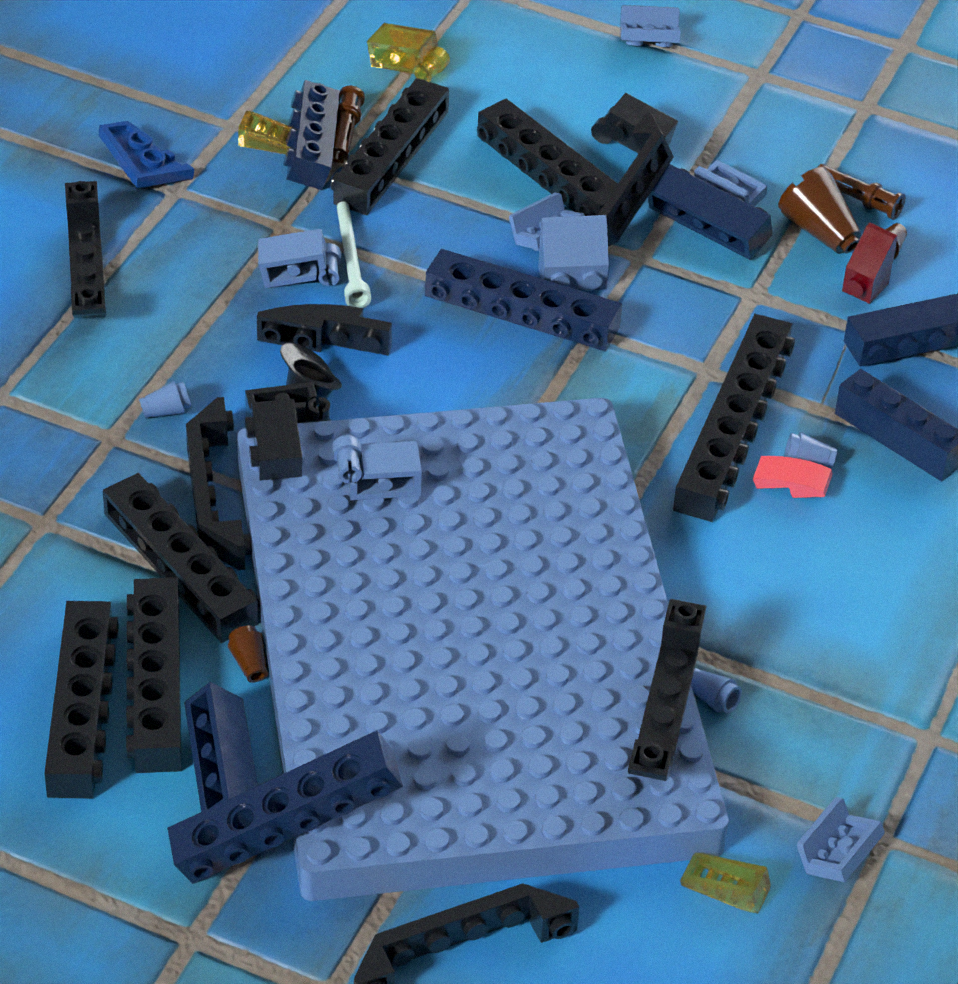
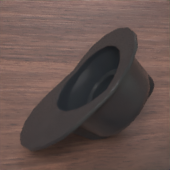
[280,343,342,405]

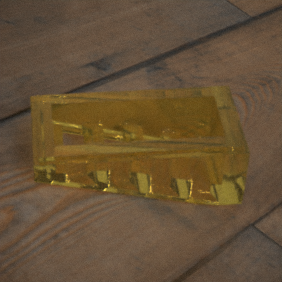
[238,111,291,154]
[680,852,771,914]

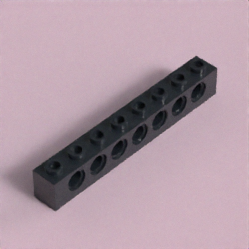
[673,313,795,522]

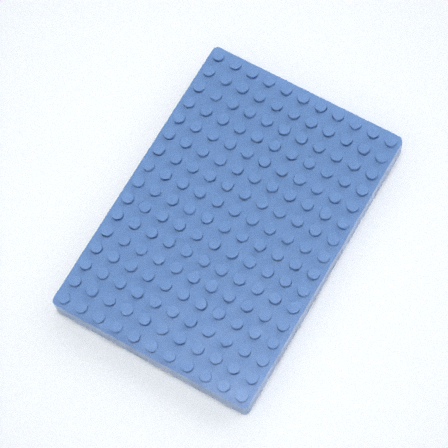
[237,398,729,901]

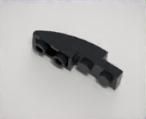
[257,304,392,356]

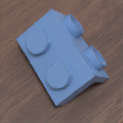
[619,5,681,47]
[694,160,767,207]
[509,192,585,251]
[797,797,885,882]

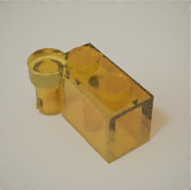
[367,23,450,82]

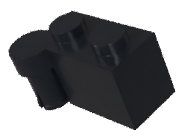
[591,92,678,153]
[245,382,331,423]
[245,399,302,481]

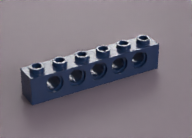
[425,249,622,351]
[167,730,403,884]

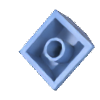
[538,215,609,290]

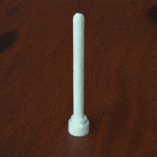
[337,201,371,308]

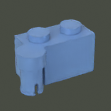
[258,229,341,288]
[332,435,422,500]

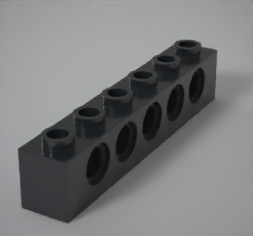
[331,78,449,215]
[477,98,618,216]
[103,472,260,644]
[126,577,182,773]
[44,601,119,799]

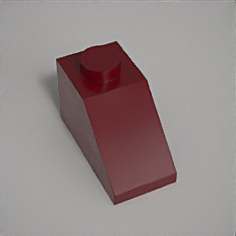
[842,223,898,304]

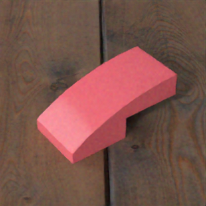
[753,456,833,498]

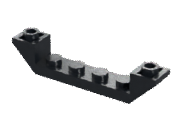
[597,112,674,247]
[65,181,106,318]
[186,397,252,570]
[628,599,707,781]
[354,883,579,984]

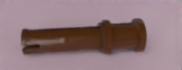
[332,85,365,163]
[818,164,906,220]

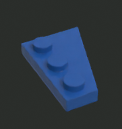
[98,121,195,188]

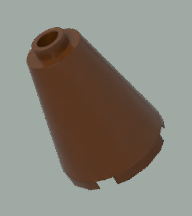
[778,167,861,254]

